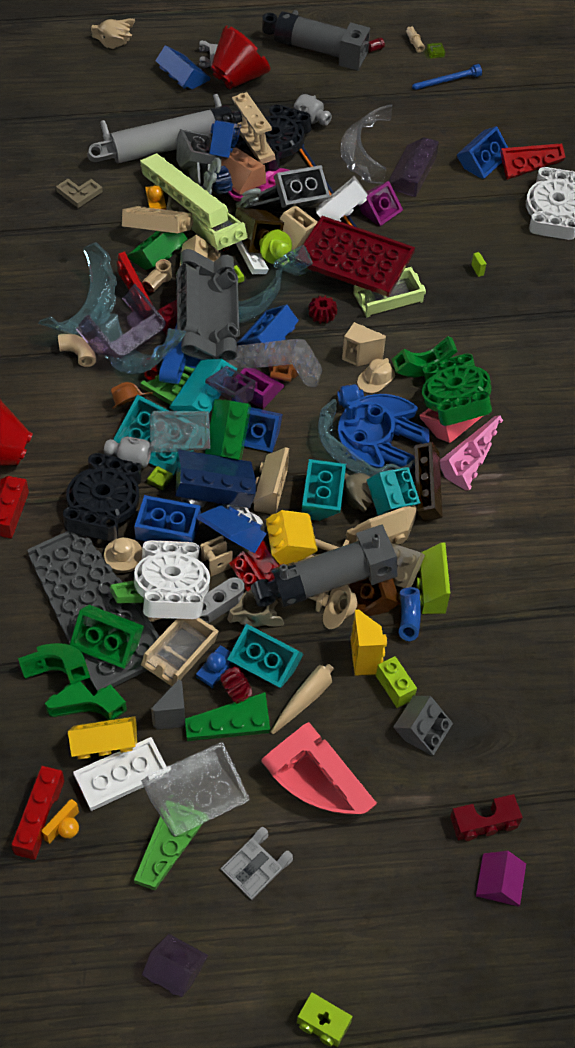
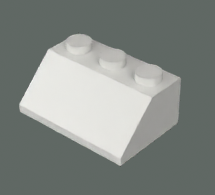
[316,176,368,222]

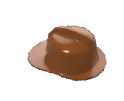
[111,382,153,409]

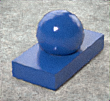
[196,645,233,688]

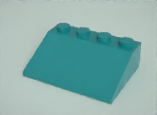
[113,394,205,476]

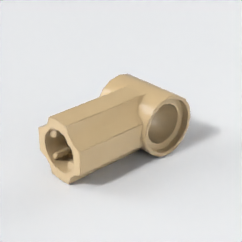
[142,259,172,293]

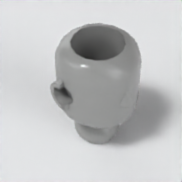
[293,94,332,126]
[104,436,151,469]

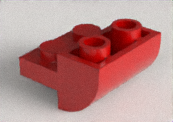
[229,541,280,591]

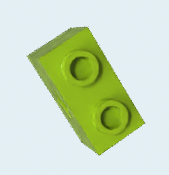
[376,656,417,708]
[297,992,353,1047]

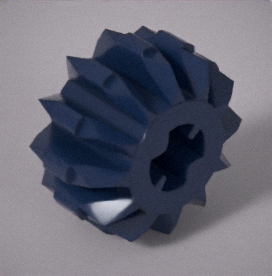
[212,166,233,195]

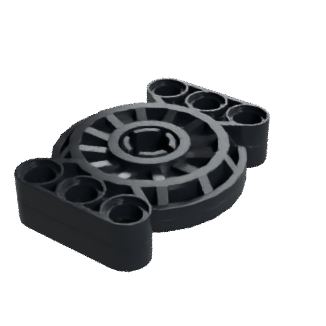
[237,104,312,171]
[63,453,141,541]

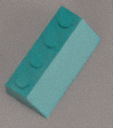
[169,359,237,427]

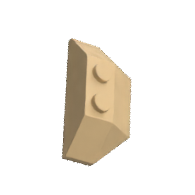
[346,506,417,544]

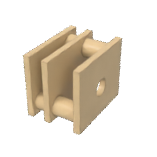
[200,535,232,577]

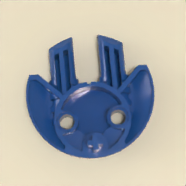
[338,394,429,470]

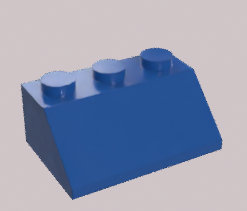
[156,45,211,89]
[457,126,508,179]
[237,304,299,357]
[244,407,283,452]
[197,506,267,553]

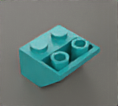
[367,467,420,516]

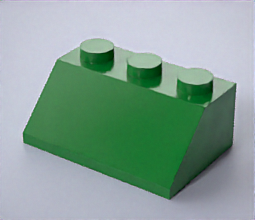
[127,231,188,270]
[205,399,251,460]
[70,605,144,669]

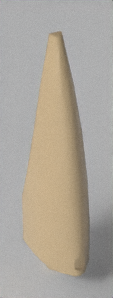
[270,664,334,734]

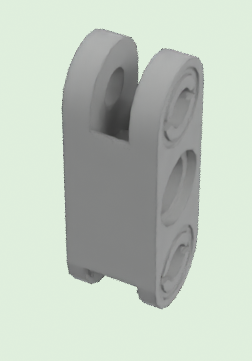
[200,577,244,624]

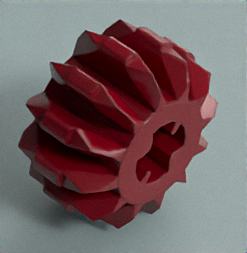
[308,295,338,324]
[221,666,252,703]

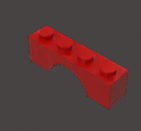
[11,766,65,860]

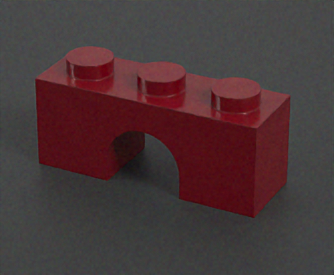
[450,794,523,841]

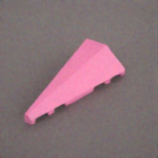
[440,415,503,491]

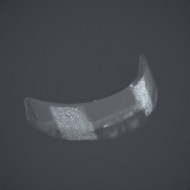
[340,104,392,184]

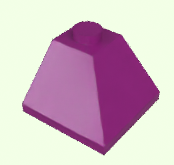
[358,181,403,226]

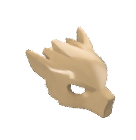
[91,19,135,49]

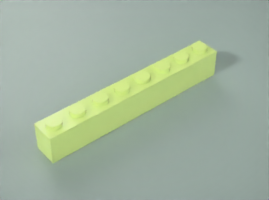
[140,153,228,228]

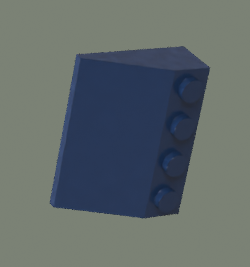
[175,449,256,508]

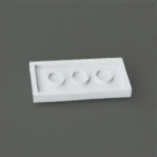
[73,737,169,811]

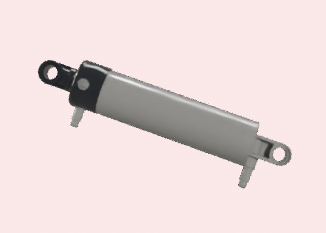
[87,94,242,164]

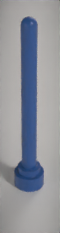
[412,64,482,90]

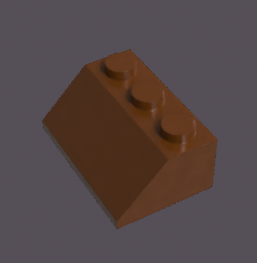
[348,578,401,616]

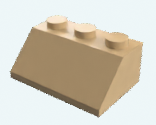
[252,447,289,514]

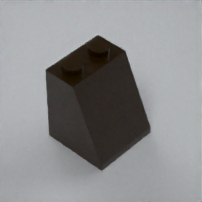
[235,208,285,253]

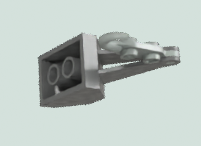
[176,129,222,194]
[236,165,330,209]

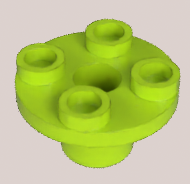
[259,229,292,264]

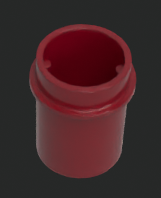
[368,38,385,52]

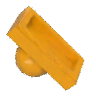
[145,185,167,210]
[42,799,79,844]

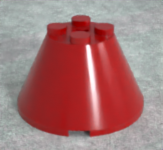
[211,26,271,90]
[0,400,33,465]

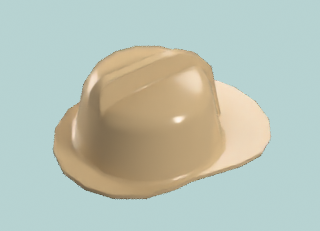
[357,358,395,393]
[323,585,357,629]

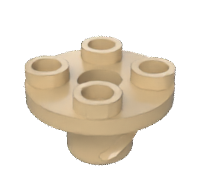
[104,538,142,574]

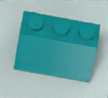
[301,459,346,521]
[227,624,304,688]

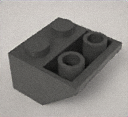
[394,695,453,756]

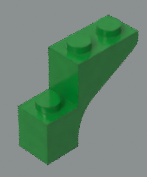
[45,681,127,720]

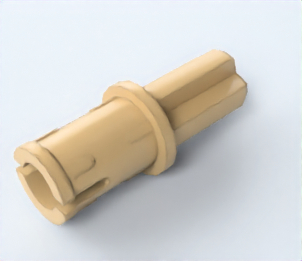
[406,26,425,53]

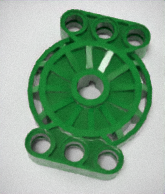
[422,354,492,426]

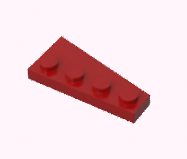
[500,143,565,179]

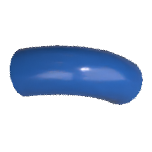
[399,587,421,641]

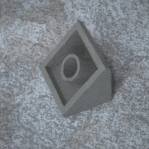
[151,679,186,730]

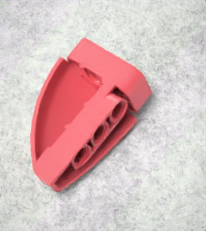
[261,722,377,815]

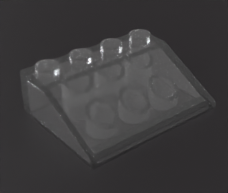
[141,741,250,837]

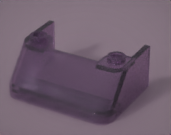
[76,284,165,358]

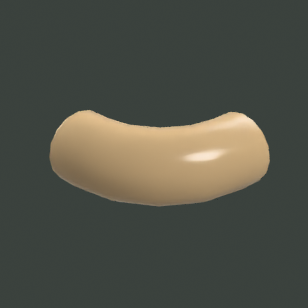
[58,333,96,367]

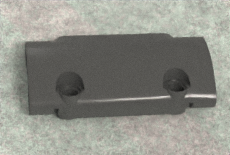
[177,249,240,360]

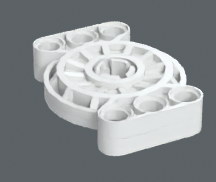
[526,167,575,240]
[134,541,210,619]

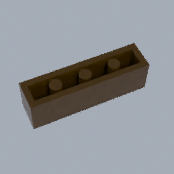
[414,442,443,521]

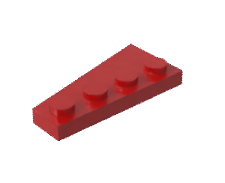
[116,251,154,318]

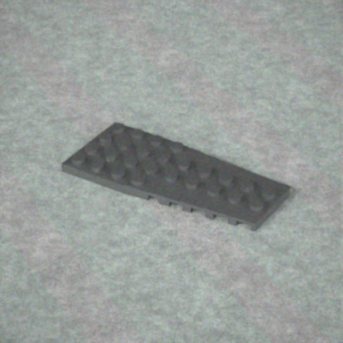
[27,531,171,692]

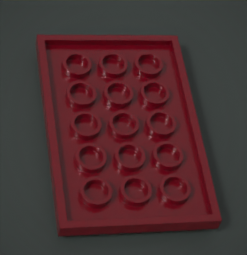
[294,216,415,297]

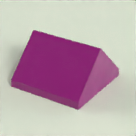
[476,851,526,906]

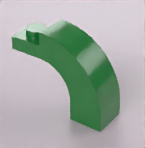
[392,336,458,377]
[18,643,90,684]

